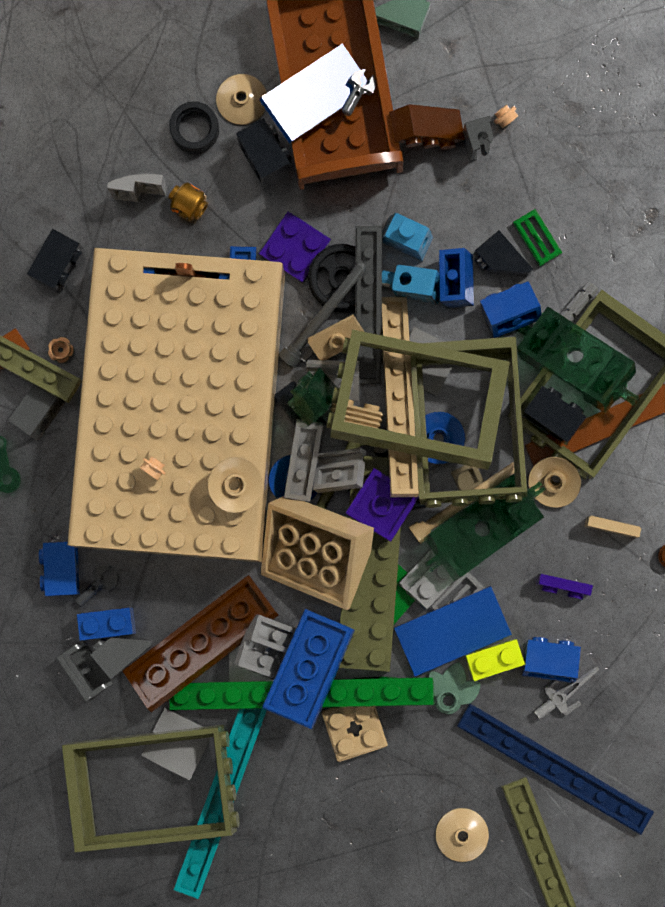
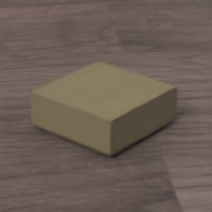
[450,465,484,490]

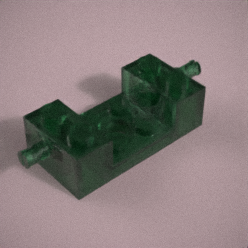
[517,307,639,414]
[424,474,546,581]

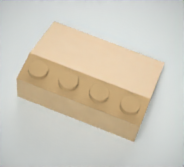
[261,496,374,610]

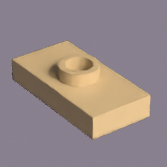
[308,315,364,360]

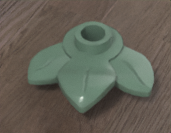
[428,662,480,714]

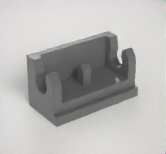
[463,115,493,162]
[8,385,66,441]
[56,641,113,702]

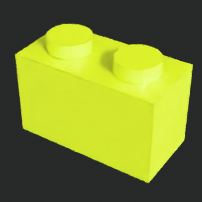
[464,639,525,681]

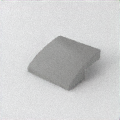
[107,174,167,202]
[233,614,296,680]
[141,707,211,780]

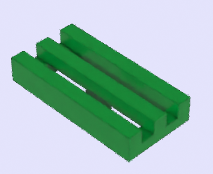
[512,209,562,267]

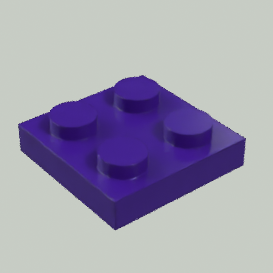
[259,211,331,284]
[345,468,419,542]

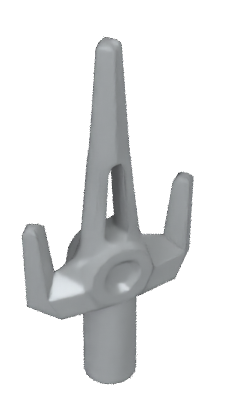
[534,667,599,720]

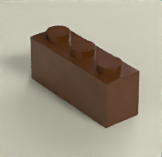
[389,104,465,150]

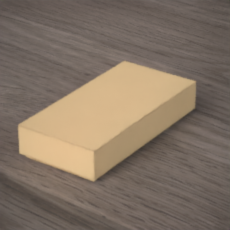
[584,516,641,538]

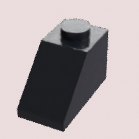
[474,230,533,277]

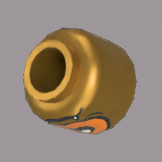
[168,182,209,221]

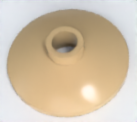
[216,74,267,125]
[208,457,263,513]
[528,457,581,508]
[436,808,489,862]

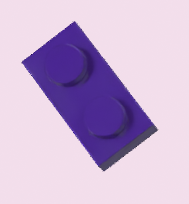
[537,574,593,600]

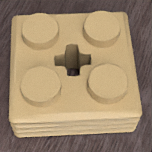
[330,400,383,429]
[322,707,388,762]

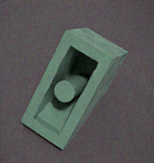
[375,0,430,39]

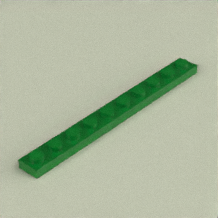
[169,678,435,711]

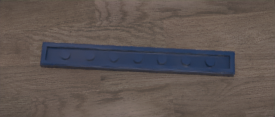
[457,703,654,835]

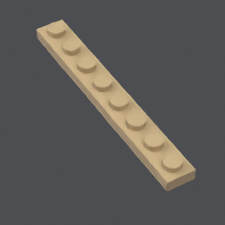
[382,297,419,497]

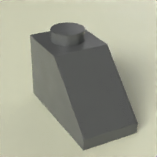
[90,638,152,681]

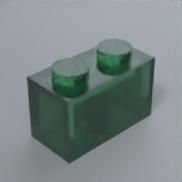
[287,368,337,426]

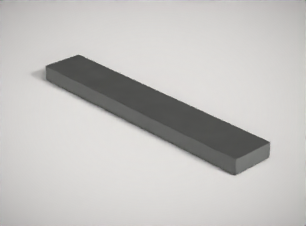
[355,226,382,384]

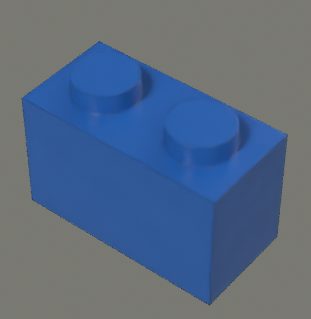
[439,248,474,308]
[480,281,542,338]
[39,542,80,596]
[77,608,136,641]
[522,637,581,683]

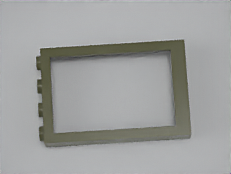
[507,289,665,480]
[326,329,510,470]
[411,337,527,508]
[62,725,240,852]

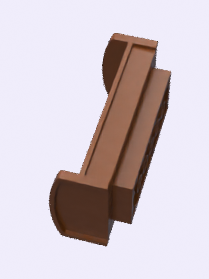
[266,0,404,190]

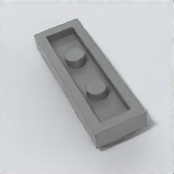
[284,419,323,502]

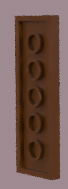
[123,575,279,713]

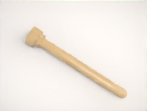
[409,462,514,544]

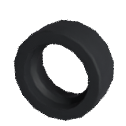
[169,101,219,153]

